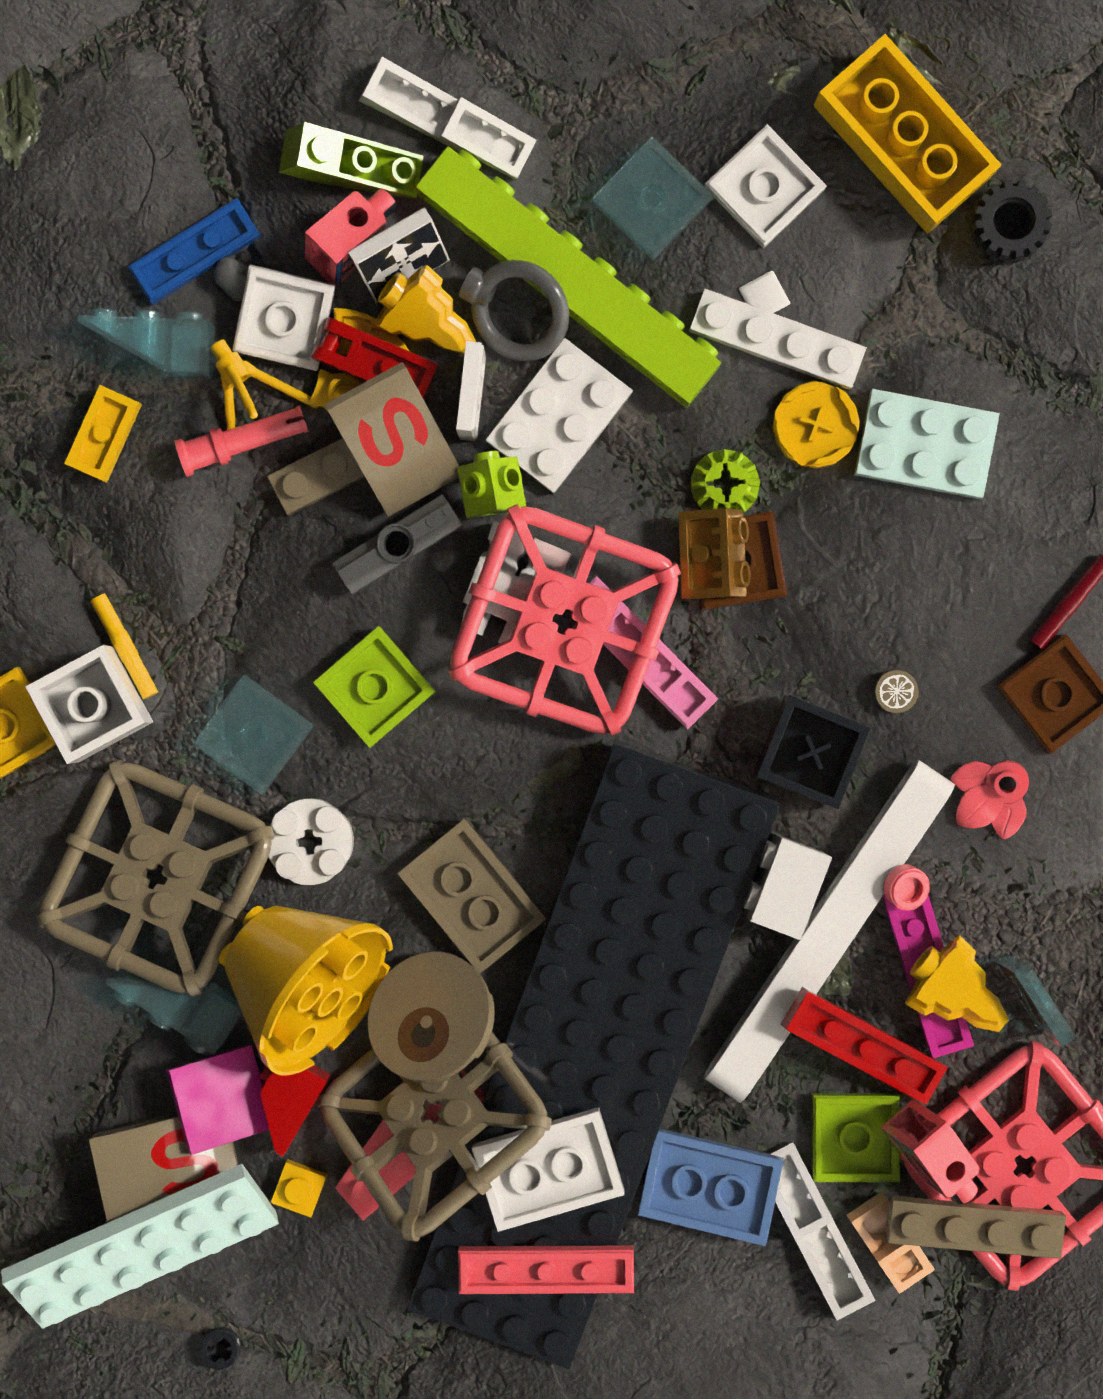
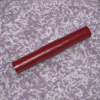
[1029,554,1103,651]

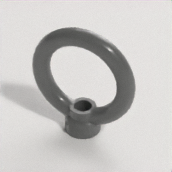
[459,260,569,361]

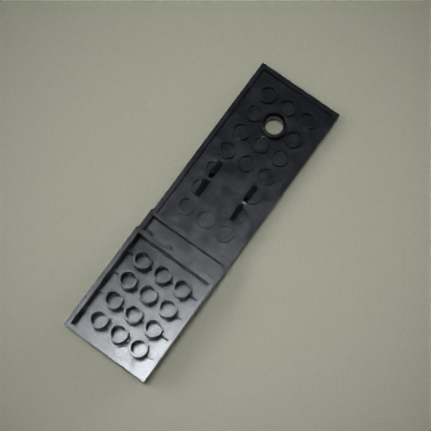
[407,739,781,1369]

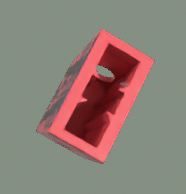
[304,188,398,288]
[881,1099,980,1204]

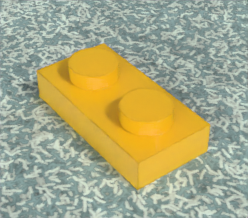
[64,385,142,483]

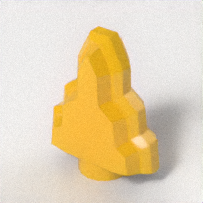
[374,265,476,355]
[905,935,1009,1032]

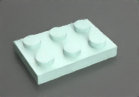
[854,389,1000,499]

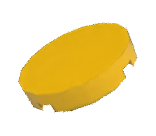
[772,381,860,469]

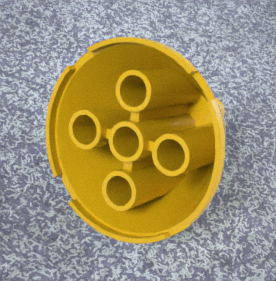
[219,906,393,1076]

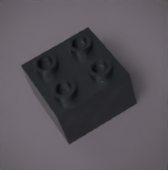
[753,695,871,809]

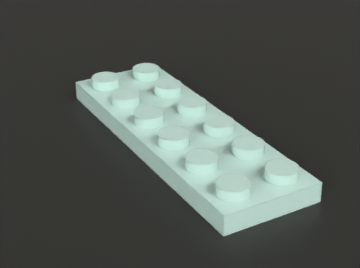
[1,1164,279,1329]

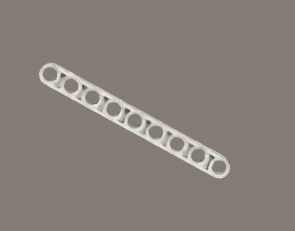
[704,759,955,1103]

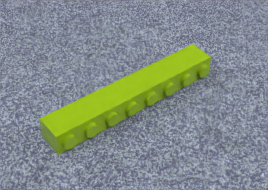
[416,146,721,409]

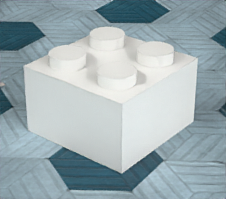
[26,645,153,764]
[743,834,832,940]

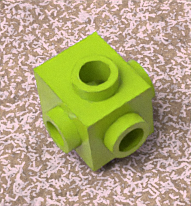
[457,451,526,518]

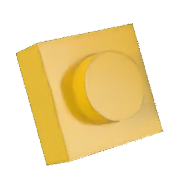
[271,1159,328,1218]

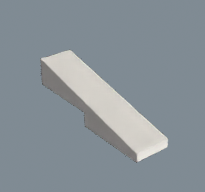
[358,57,537,180]
[771,1143,875,1320]

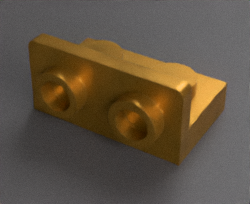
[678,508,751,599]

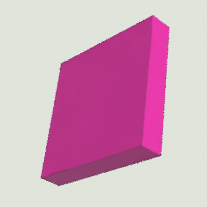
[166,1044,269,1155]

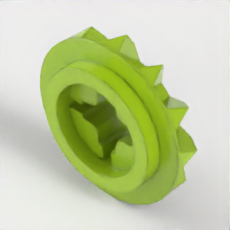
[691,449,760,513]

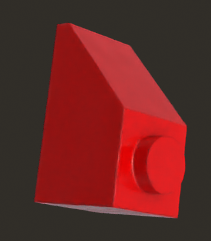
[259,1065,331,1157]

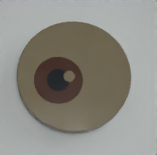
[368,952,495,1084]

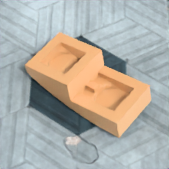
[847,1191,935,1294]

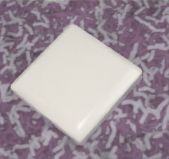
[739,270,790,313]

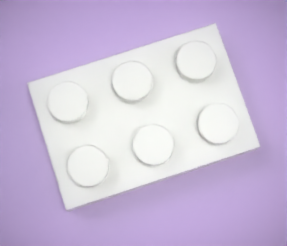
[486,338,633,494]
[472,1107,624,1232]

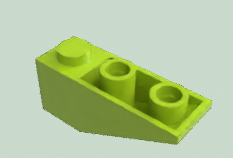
[279,122,423,199]

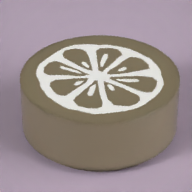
[873,670,919,713]

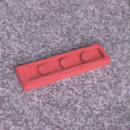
[458,1245,634,1294]

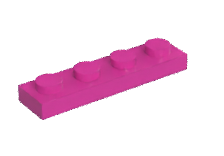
[882,894,974,1059]

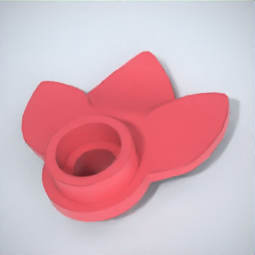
[951,760,1029,839]

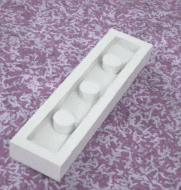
[689,289,867,390]

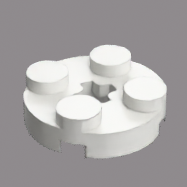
[269,798,354,885]

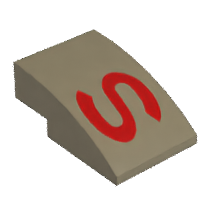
[325,362,459,517]
[89,1112,239,1223]

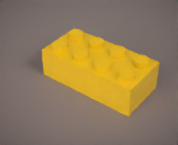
[814,34,1002,234]

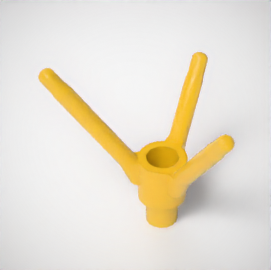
[210,340,318,430]

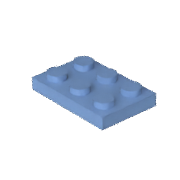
[638,1128,784,1246]

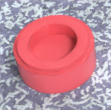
[883,864,930,911]

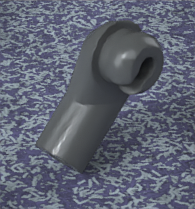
[214,257,247,302]

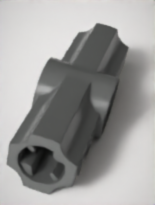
[333,494,463,595]

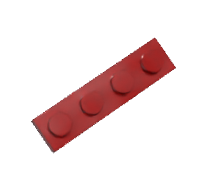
[780,987,948,1105]

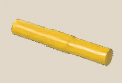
[90,593,158,700]

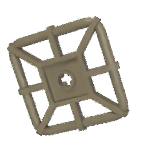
[36,760,275,997]
[317,1032,552,1241]

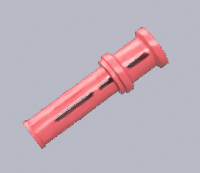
[174,405,309,477]

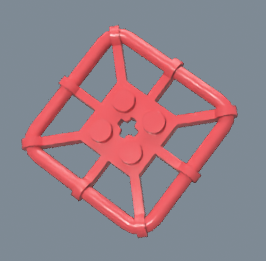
[448,504,681,736]
[900,1041,1103,1291]

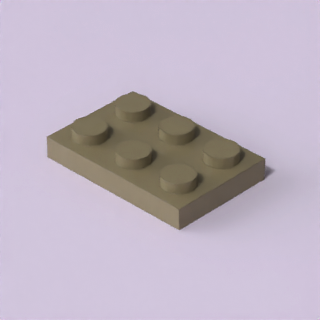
[397,818,547,973]

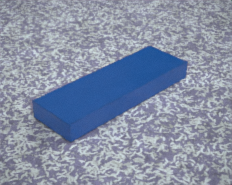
[128,198,262,305]

